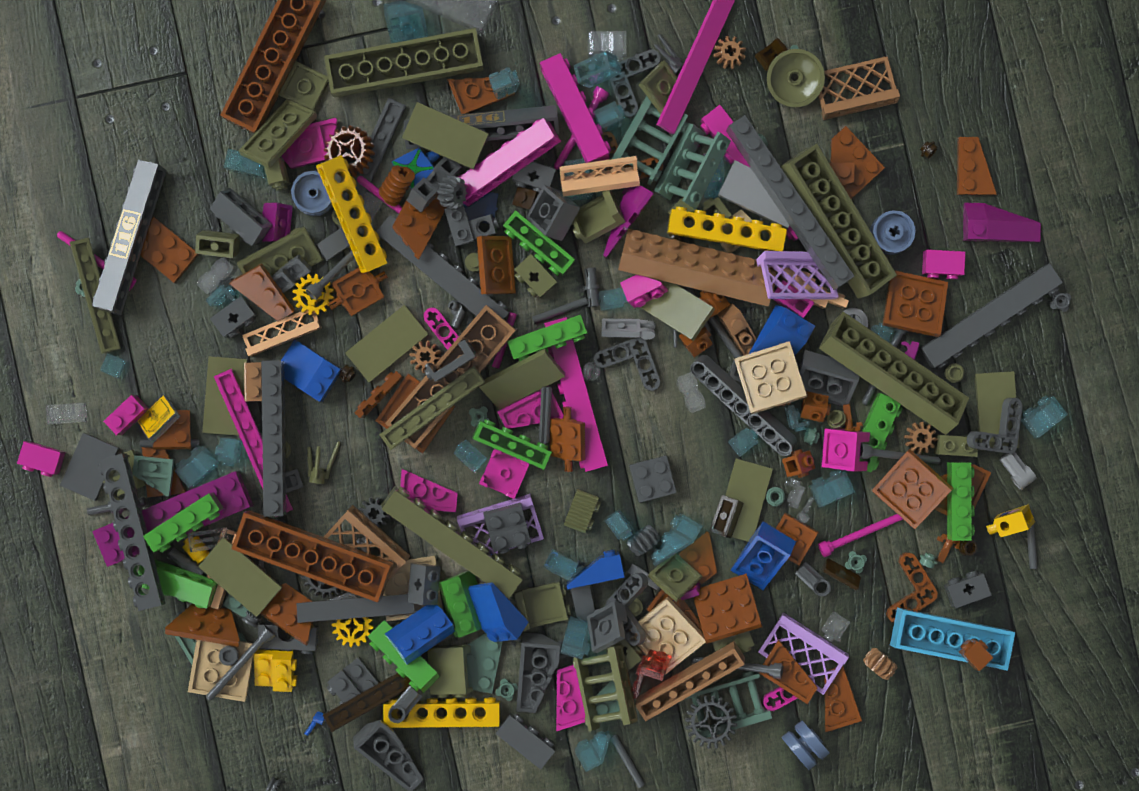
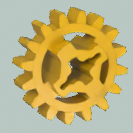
[292,274,335,316]
[332,617,374,647]

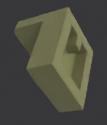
[702,197,732,219]

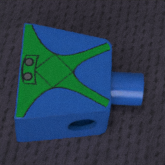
[392,148,440,189]

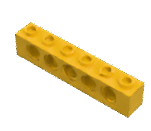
[316,155,387,273]
[667,207,787,251]
[383,697,500,728]

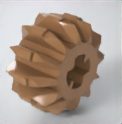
[713,36,746,69]
[410,341,442,373]
[904,422,937,454]
[863,648,897,680]

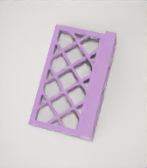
[756,251,838,299]
[457,494,544,555]
[758,612,849,695]

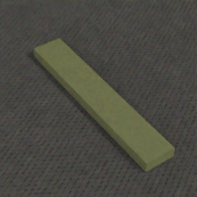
[69,238,121,354]
[379,366,486,450]

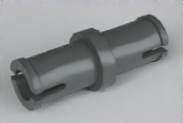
[584,267,600,307]
[167,547,204,575]

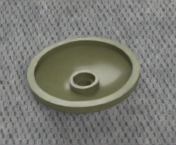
[767,49,825,107]

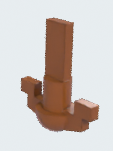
[839,404,863,432]
[936,534,960,563]

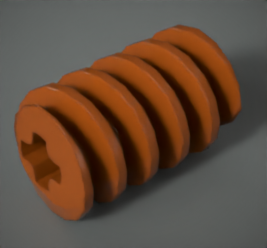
[378,165,415,206]

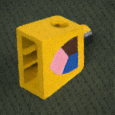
[986,504,1035,537]

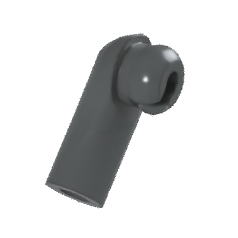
[448,300,465,329]

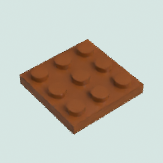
[882,271,948,337]
[375,374,456,454]
[871,449,953,529]
[693,574,762,644]

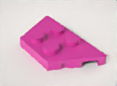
[281,118,338,169]

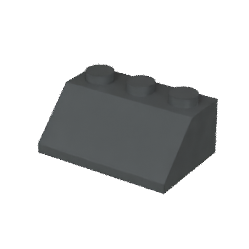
[798,350,859,406]

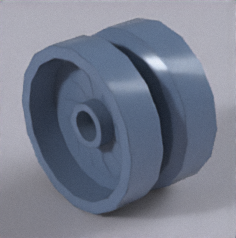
[291,171,333,216]
[870,210,916,255]
[781,720,830,771]

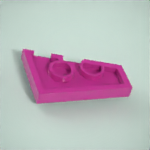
[497,386,564,429]
[400,469,458,512]
[556,664,585,731]

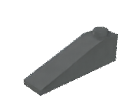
[516,632,560,713]
[353,720,424,791]

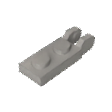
[602,318,655,340]

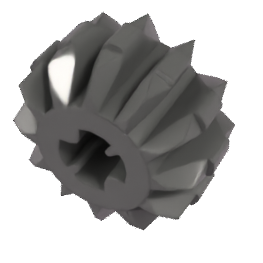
[437,175,468,209]
[359,497,391,528]
[627,525,660,556]

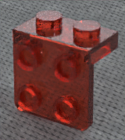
[632,649,672,699]

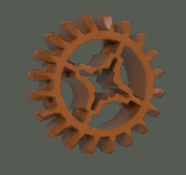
[323,125,375,177]

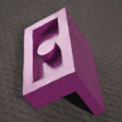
[262,203,293,242]

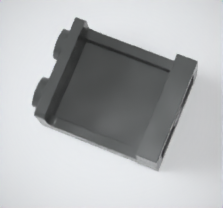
[424,339,478,382]

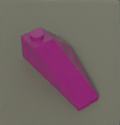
[603,185,654,259]
[963,203,1041,242]

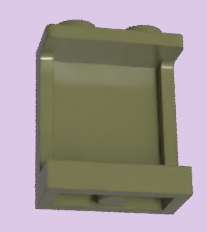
[572,190,625,244]
[514,581,571,631]
[427,645,473,698]

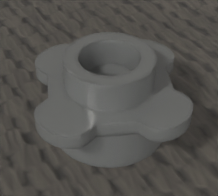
[1050,291,1071,312]

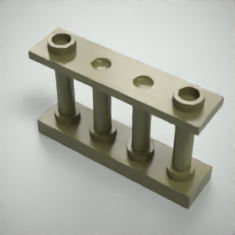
[573,645,638,731]

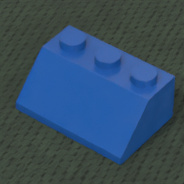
[385,605,455,665]

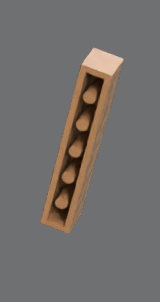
[635,641,745,721]

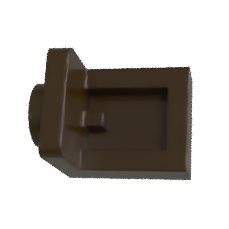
[754,38,788,71]
[512,187,539,210]

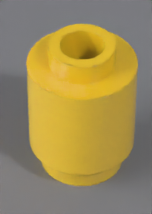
[182,535,209,564]

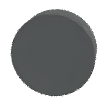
[219,645,239,666]

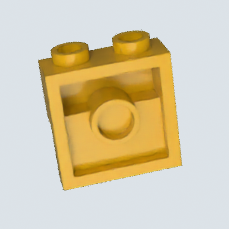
[254,650,297,692]

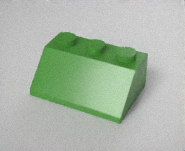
[439,571,482,638]

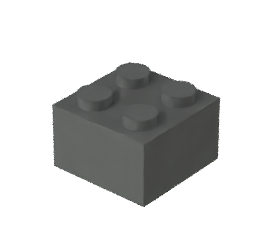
[526,185,580,241]
[629,455,676,503]

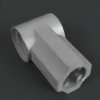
[999,452,1037,490]

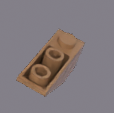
[717,303,757,356]

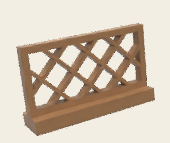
[818,56,900,120]
[324,505,410,581]

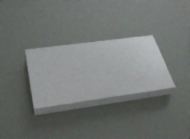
[718,160,789,229]

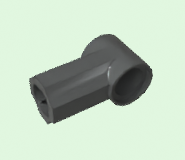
[794,561,831,596]
[388,686,423,723]

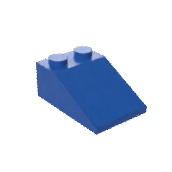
[749,305,815,356]
[281,339,342,402]
[730,522,796,590]
[566,549,624,589]
[468,582,529,642]

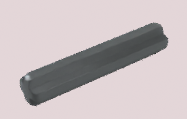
[539,386,552,443]

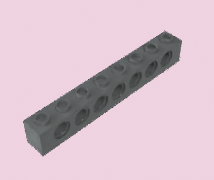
[98,453,166,611]

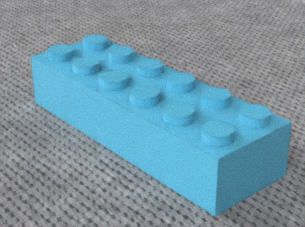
[890,607,1015,670]

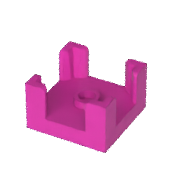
[822,429,870,471]
[479,448,530,499]

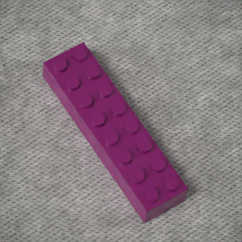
[92,471,254,567]

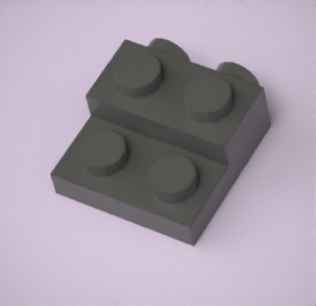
[483,502,531,554]
[587,601,628,653]
[327,657,379,704]

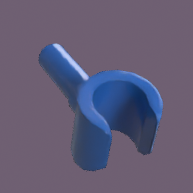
[305,712,324,736]

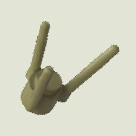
[307,441,341,484]

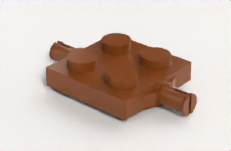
[328,267,388,317]
[550,406,586,472]

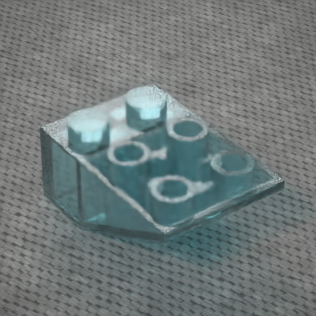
[651,513,703,566]

